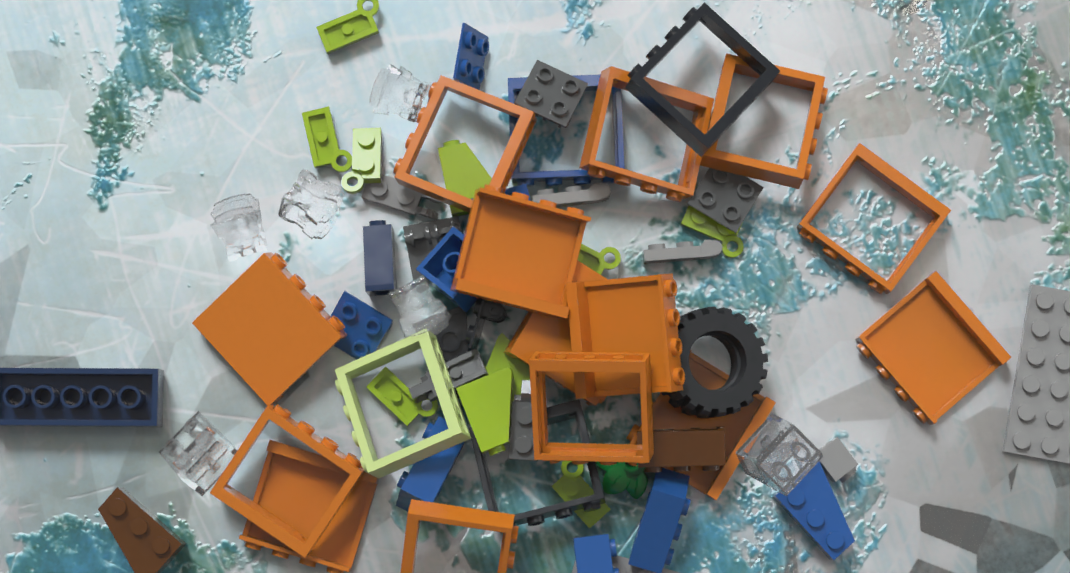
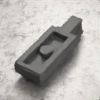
[409,348,489,403]
[508,380,538,461]

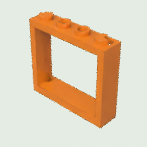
[700,53,828,189]
[579,66,714,202]
[393,75,537,213]
[797,143,951,294]
[529,351,654,466]
[210,404,365,558]
[401,499,519,573]

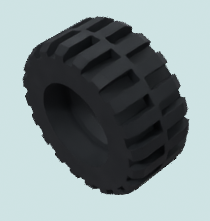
[661,307,768,418]

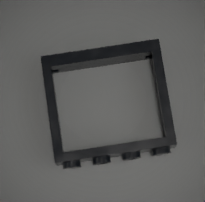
[625,2,780,157]
[468,399,606,533]

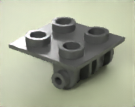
[514,60,588,128]
[687,168,764,233]
[403,216,461,282]

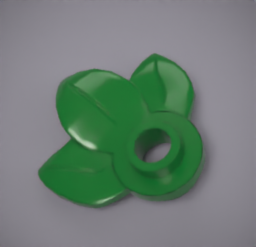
[596,462,648,499]

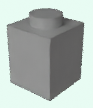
[812,437,859,483]

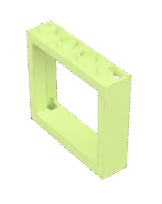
[335,329,471,479]

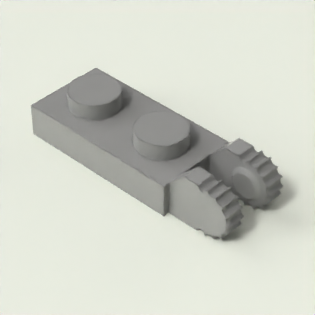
[361,174,443,220]
[532,183,611,208]
[642,239,723,264]

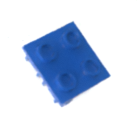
[453,23,489,90]
[331,291,393,360]

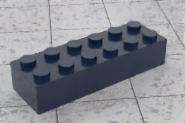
[0,368,164,427]

